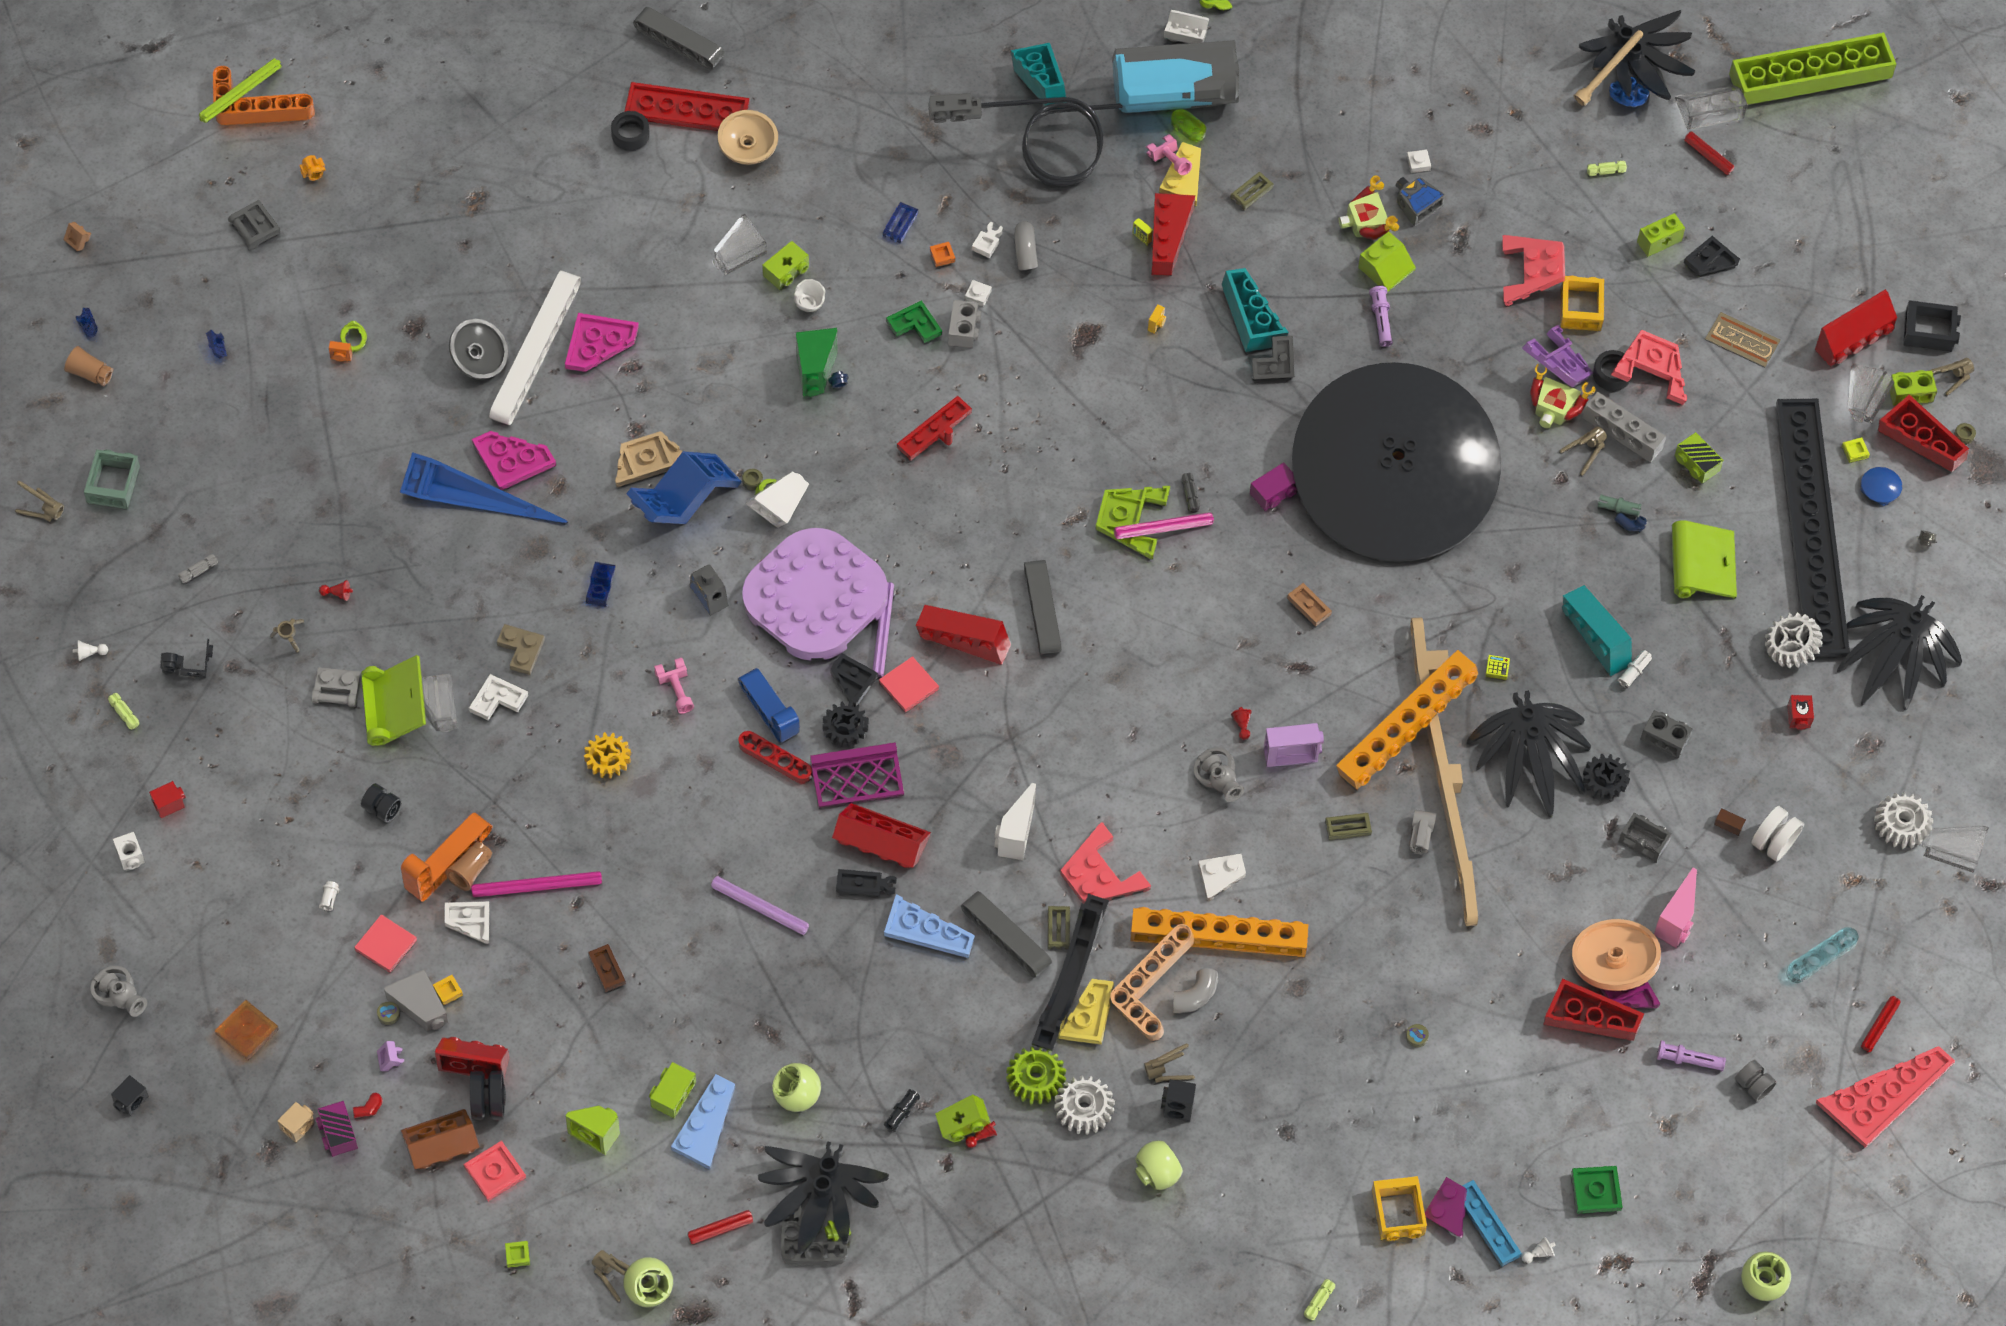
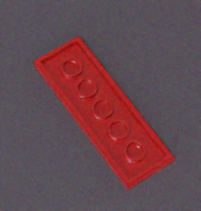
[624,82,750,131]

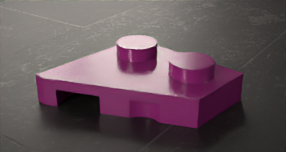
[1601,981,1661,1008]
[1425,1177,1467,1238]

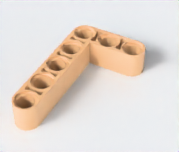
[1110,924,1194,1041]

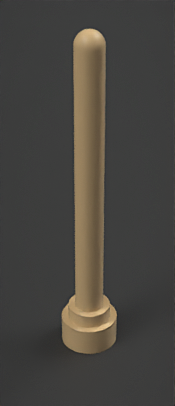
[1573,30,1643,106]

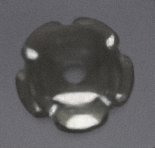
[1917,530,1937,546]

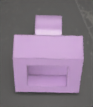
[377,1041,404,1071]

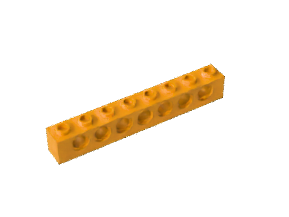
[1336,650,1478,790]
[1130,907,1309,957]

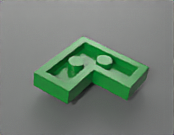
[886,300,942,344]

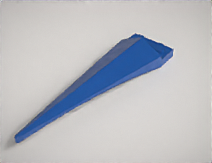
[400,452,568,523]

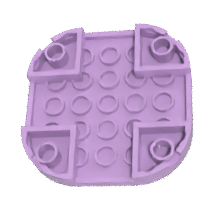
[742,528,888,661]

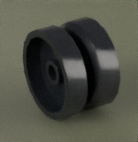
[470,1070,506,1121]

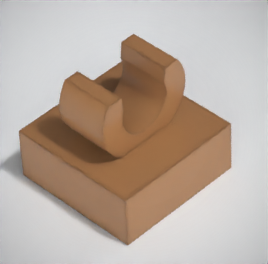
[63,222,91,251]

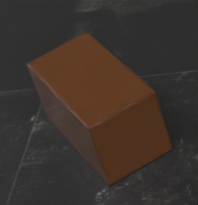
[1714,808,1746,836]

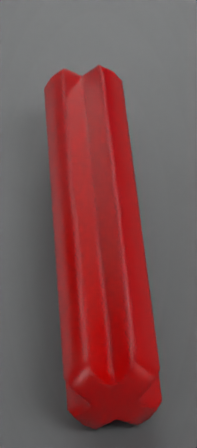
[1684,131,1734,175]
[1861,996,1901,1052]
[688,1210,753,1244]

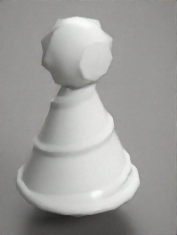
[73,640,108,661]
[1521,1236,1556,1264]

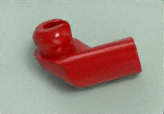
[353,1093,383,1118]

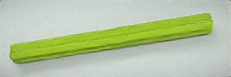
[199,58,281,123]

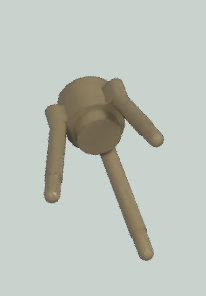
[1928,358,1974,395]
[1559,426,1607,476]
[15,481,64,522]
[270,619,304,653]
[1144,1043,1195,1083]
[592,1250,649,1302]

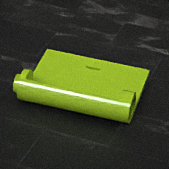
[1672,520,1737,599]
[361,655,426,746]

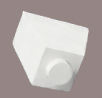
[745,472,809,528]

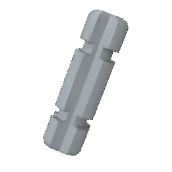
[178,554,218,583]

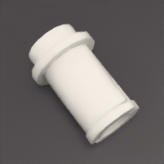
[319,881,340,911]

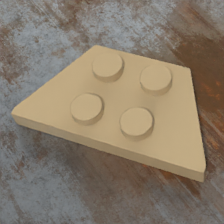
[615,431,682,487]

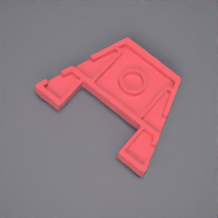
[1502,235,1565,306]
[1611,330,1687,405]
[1060,822,1151,904]

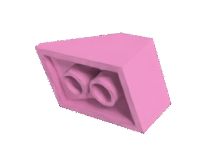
[1654,868,1697,948]

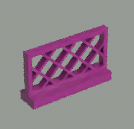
[810,742,904,809]

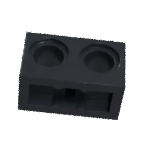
[1161,1079,1196,1122]

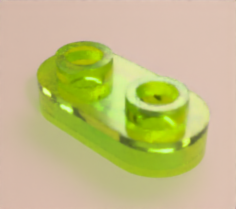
[1171,109,1206,142]

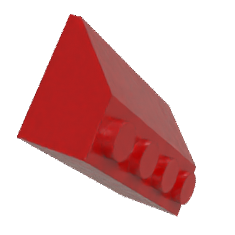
[1815,289,1897,367]
[832,803,931,868]

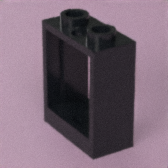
[1903,300,1961,352]

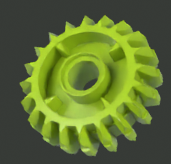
[1006,1046,1066,1105]

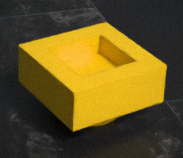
[1148,304,1166,334]
[433,975,463,1006]

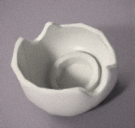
[794,279,826,312]

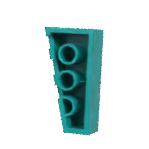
[1011,43,1067,106]
[1221,268,1289,352]
[1562,585,1632,677]

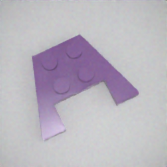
[1522,325,1593,388]

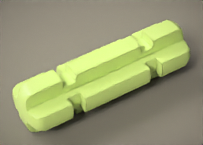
[1587,160,1627,176]
[108,693,139,730]
[1304,1279,1335,1321]

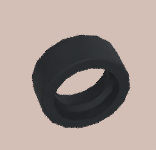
[611,111,650,151]
[1593,350,1633,391]

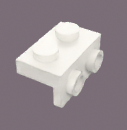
[1163,10,1209,44]

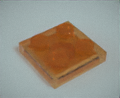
[215,1000,279,1060]

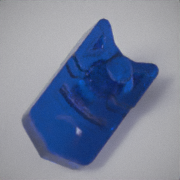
[76,308,98,338]
[206,330,227,359]

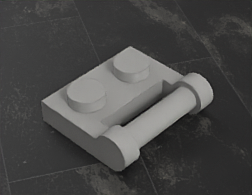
[312,667,361,707]

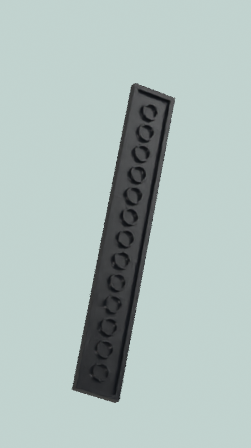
[1776,398,1850,657]

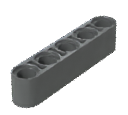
[633,7,725,70]
[1024,560,1062,655]
[961,891,1052,978]

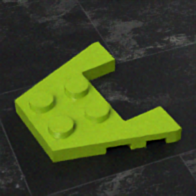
[1096,486,1170,559]

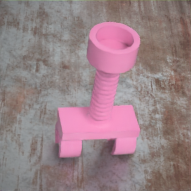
[1145,134,1192,175]
[654,657,694,714]

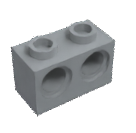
[948,300,981,348]

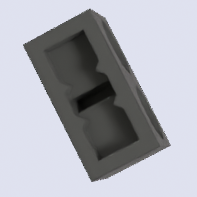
[1640,710,1693,758]

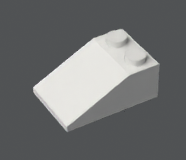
[994,783,1036,861]

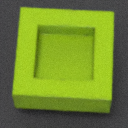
[505,1241,530,1268]

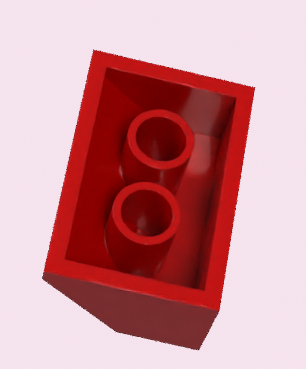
[435,1037,510,1079]

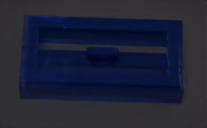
[883,202,919,244]

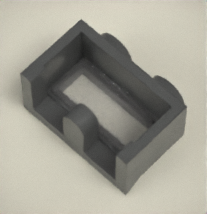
[1618,813,1672,863]

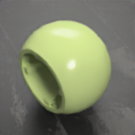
[772,1063,821,1112]
[1135,1141,1183,1190]
[1741,1251,1791,1301]
[623,1257,673,1308]

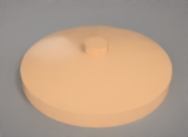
[1572,919,1661,991]

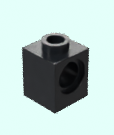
[111,1075,149,1116]

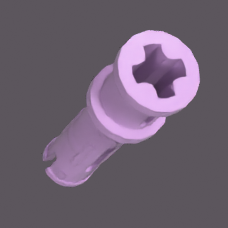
[1369,286,1393,347]
[1657,1040,1726,1072]

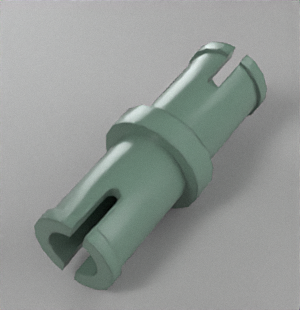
[1598,494,1642,517]

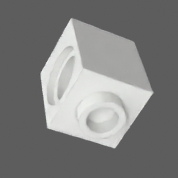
[113,832,145,870]

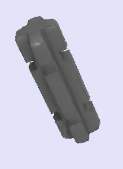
[1182,473,1200,512]

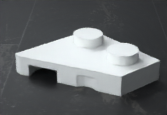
[1198,854,1246,902]
[445,901,490,944]

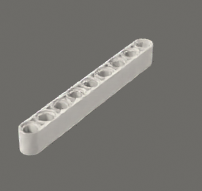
[489,271,581,425]

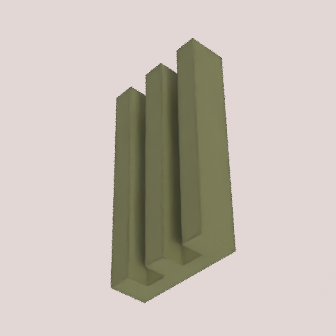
[1230,171,1274,210]
[1325,813,1372,840]
[1048,906,1070,949]

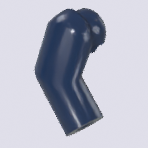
[1615,513,1647,532]

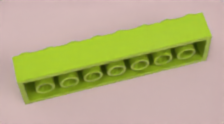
[1729,32,1897,106]

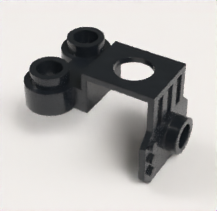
[160,639,213,677]

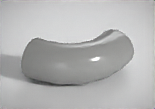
[1014,221,1038,270]
[1173,969,1218,1013]

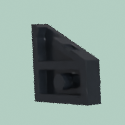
[1684,236,1741,275]
[830,653,878,707]

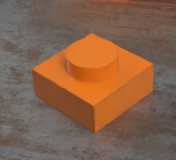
[930,242,955,267]
[329,341,353,362]

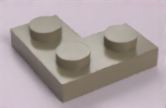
[497,624,545,675]

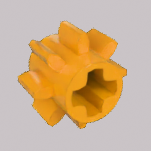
[299,155,326,181]

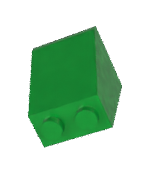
[796,328,838,396]

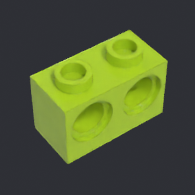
[1888,370,1937,406]

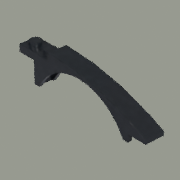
[1032,894,1109,1052]

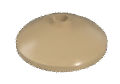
[718,110,778,165]

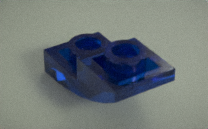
[586,562,616,607]

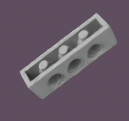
[1583,392,1666,463]

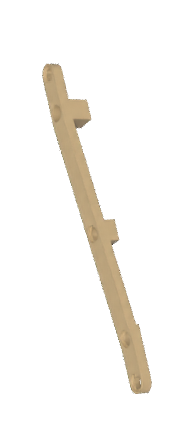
[1410,617,1478,926]

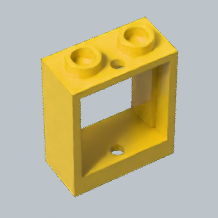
[1560,275,1604,331]
[1372,1176,1427,1241]

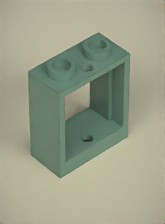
[84,449,140,509]

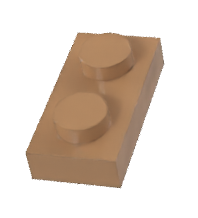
[1287,583,1332,627]

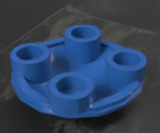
[1609,77,1649,107]
[1860,467,1902,506]

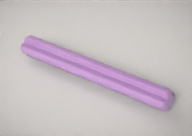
[873,582,894,678]
[711,876,809,935]

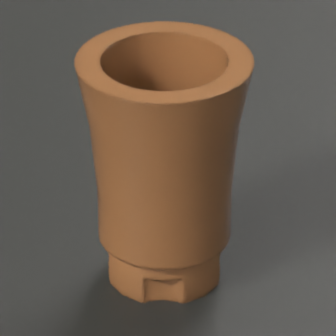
[64,346,113,386]
[445,842,492,891]

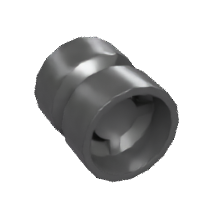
[1735,1060,1777,1102]

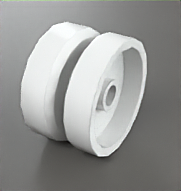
[1751,806,1804,862]

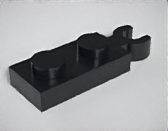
[836,869,897,896]

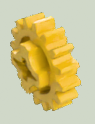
[584,732,631,778]

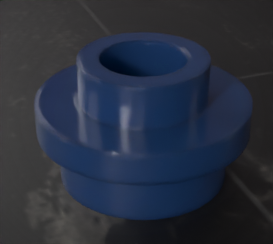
[828,371,849,388]

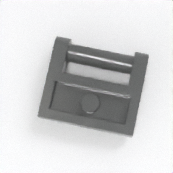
[228,200,281,250]

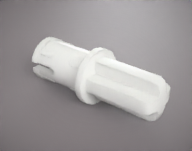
[1618,650,1652,688]

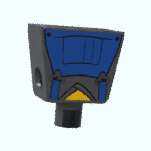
[1395,177,1445,226]
[689,564,729,616]

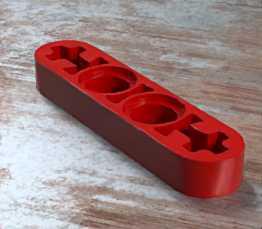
[738,731,812,784]

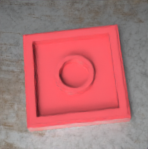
[879,656,939,713]
[354,915,417,973]
[463,1140,526,1202]

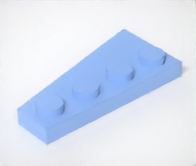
[884,894,975,958]
[671,1074,735,1170]

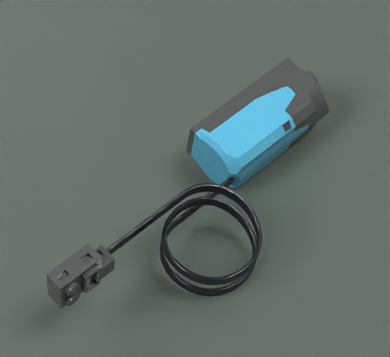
[928,40,1239,187]

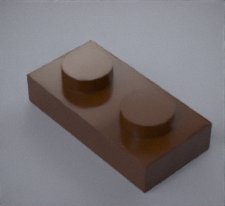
[588,944,626,992]

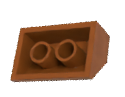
[401,1109,480,1169]

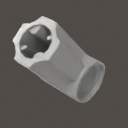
[1409,810,1436,854]

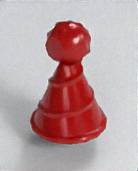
[319,580,353,601]
[1231,707,1252,740]
[965,1121,997,1148]

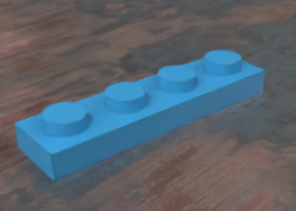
[1462,1180,1522,1267]

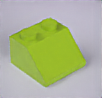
[1358,231,1416,292]
[565,1105,620,1155]

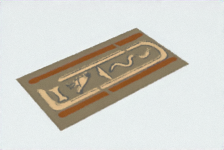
[1705,312,1780,367]

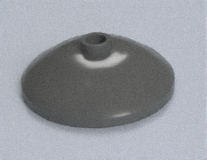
[449,319,508,380]

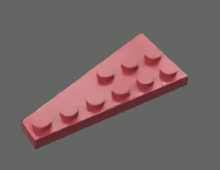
[1816,1046,1955,1148]

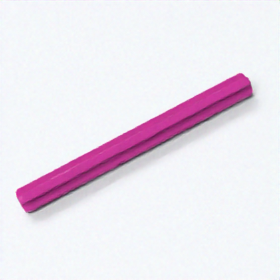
[471,871,602,897]

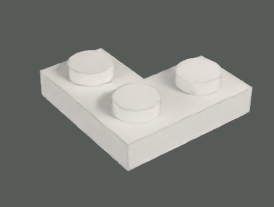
[469,674,528,721]

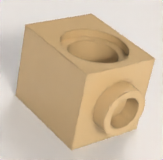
[278,1102,315,1143]

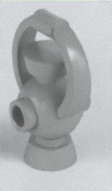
[1194,747,1244,802]
[90,966,147,1017]

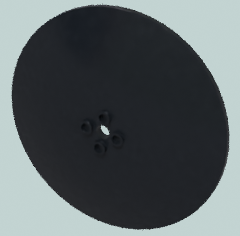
[1292,362,1501,562]

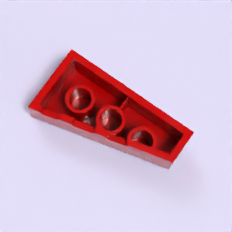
[1151,193,1196,276]
[1878,395,1969,472]
[916,605,1011,665]
[1543,978,1644,1041]

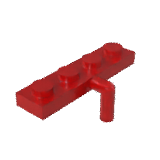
[897,396,972,461]

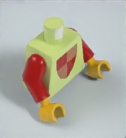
[1338,175,1399,240]
[1530,364,1595,428]

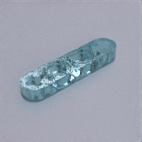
[1787,927,1859,983]

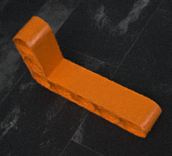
[213,66,315,125]
[401,813,492,902]

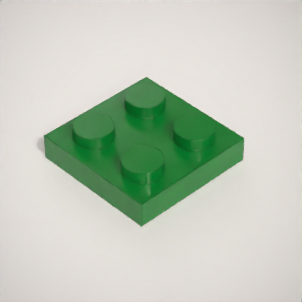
[1571,1166,1623,1214]

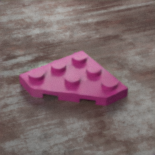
[565,313,639,372]
[472,431,556,490]

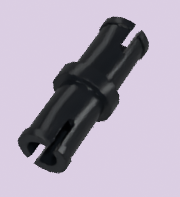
[884,1089,920,1132]

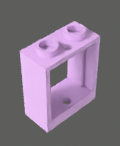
[1263,723,1324,767]

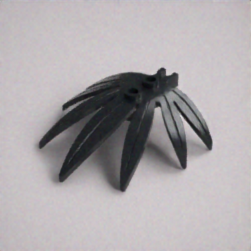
[1579,10,1695,100]
[1837,595,1962,711]
[1467,690,1591,818]
[758,1141,889,1254]

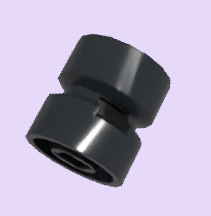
[361,783,402,823]

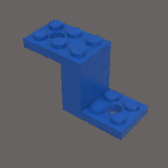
[626,451,742,524]

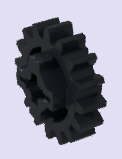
[822,701,869,747]
[1583,754,1630,800]

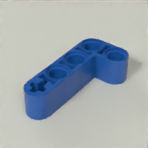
[738,668,800,743]

